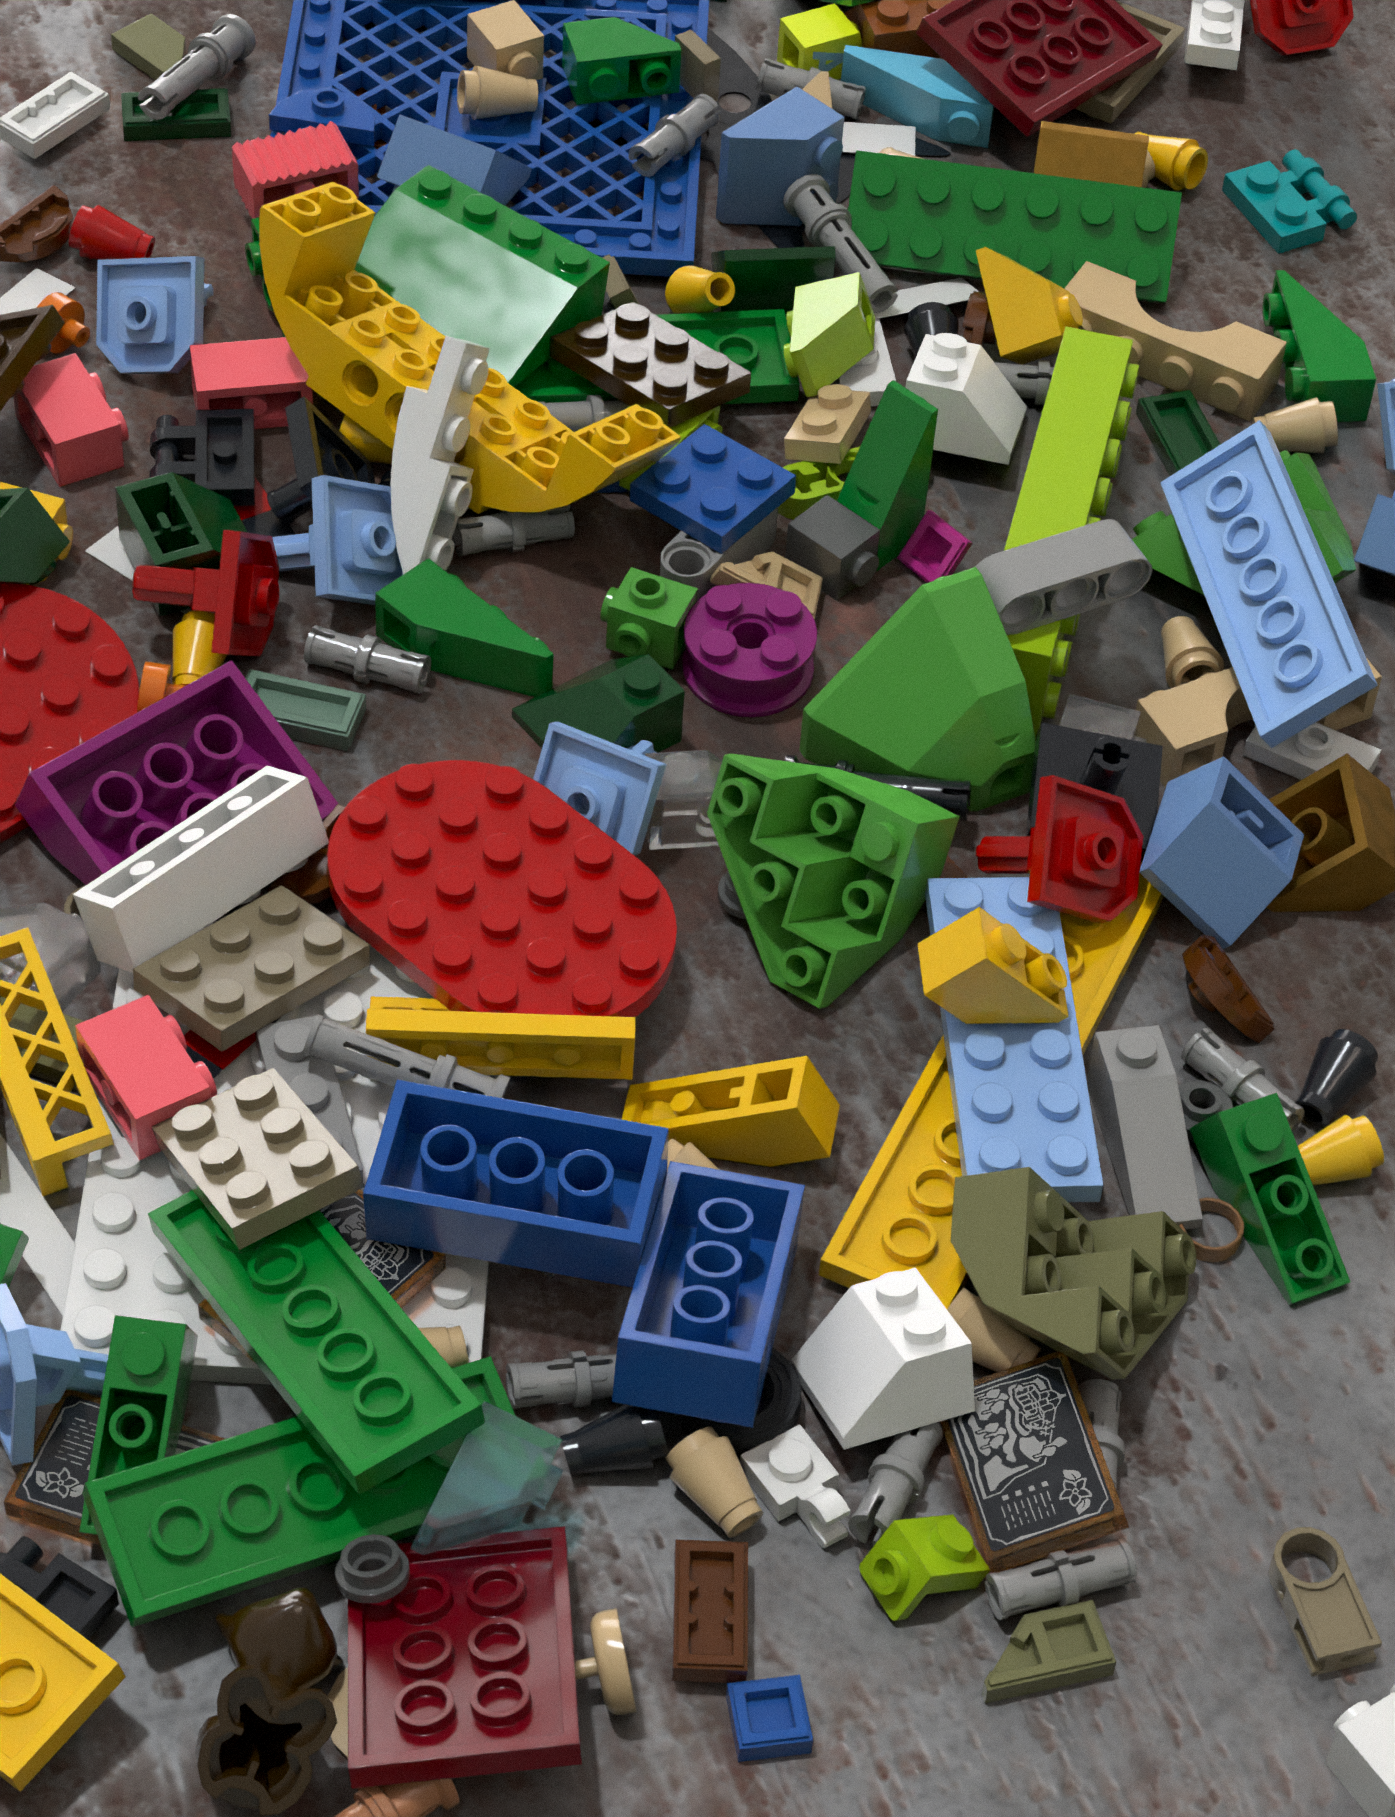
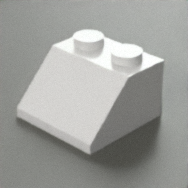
[905,333,1027,465]
[791,1267,975,1450]

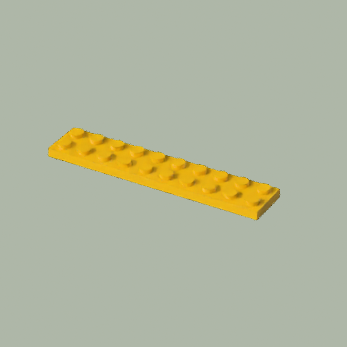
[818,862,1165,1309]

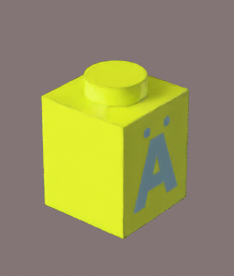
[777,3,862,80]

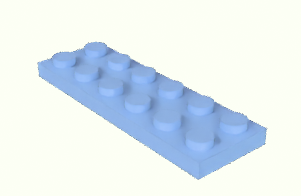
[1160,420,1378,748]
[925,877,1103,1202]

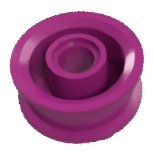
[682,583,817,717]

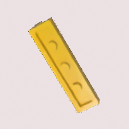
[0,927,114,1196]
[366,996,635,1080]

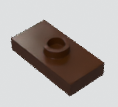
[672,1539,748,1683]

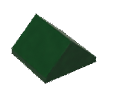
[711,246,836,316]

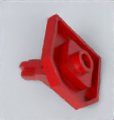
[1250,0,1354,56]
[132,530,279,656]
[976,775,1143,923]

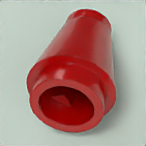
[68,205,155,260]

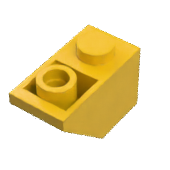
[917,907,1068,1024]

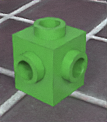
[600,567,698,670]

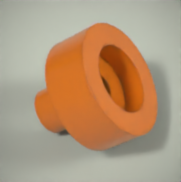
[37,292,90,353]
[137,661,184,713]

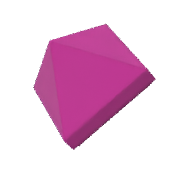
[897,510,973,583]

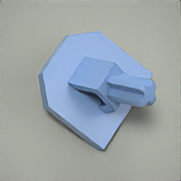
[96,256,213,374]
[272,475,403,605]
[533,722,667,856]
[0,1283,108,1466]

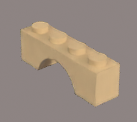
[1064,261,1287,421]
[1130,659,1382,788]

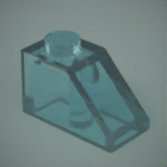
[410,1401,563,1555]

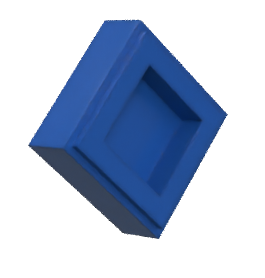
[726,1675,813,1762]

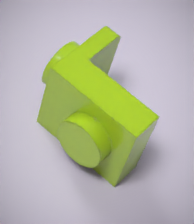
[859,1514,991,1621]

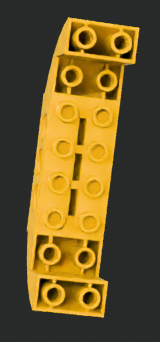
[259,182,681,514]

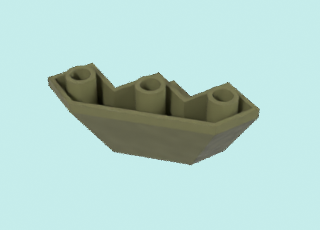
[950,1167,1196,1380]

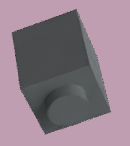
[785,495,880,601]

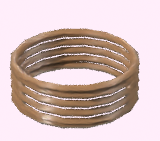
[1179,1197,1244,1262]

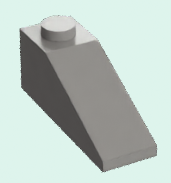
[1087,1025,1203,1229]

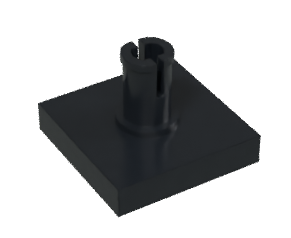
[267,396,375,526]
[1026,722,1163,862]

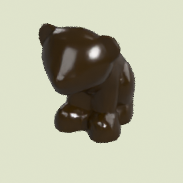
[195,1588,343,1815]

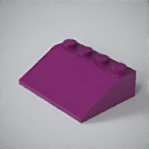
[15,660,339,885]

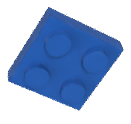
[630,424,796,554]

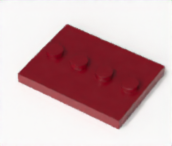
[916,0,1163,137]
[348,1526,582,1789]

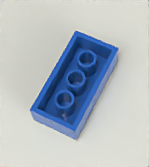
[363,1080,669,1288]
[612,1161,805,1428]

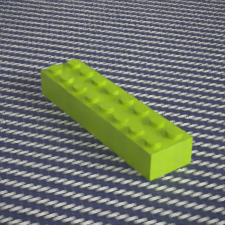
[1004,326,1140,741]

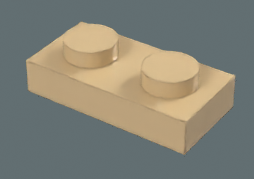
[784,384,871,464]

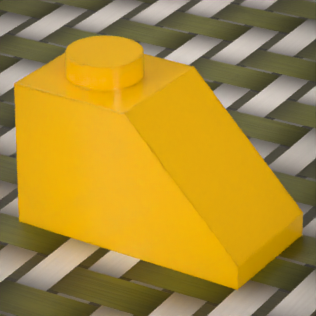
[976,247,1083,364]

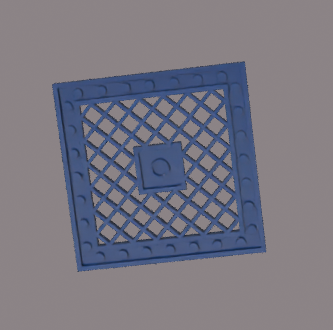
[270,0,709,278]

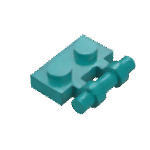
[1222,149,1357,254]

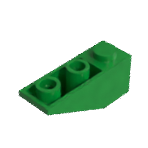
[1262,270,1376,422]
[837,380,938,572]
[375,558,554,697]
[1190,1092,1351,1305]
[79,1315,198,1535]

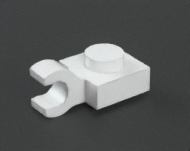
[740,1424,850,1549]

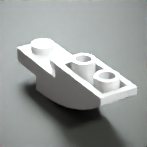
[1184,0,1245,70]
[390,336,490,574]

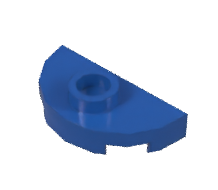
[269,88,375,146]

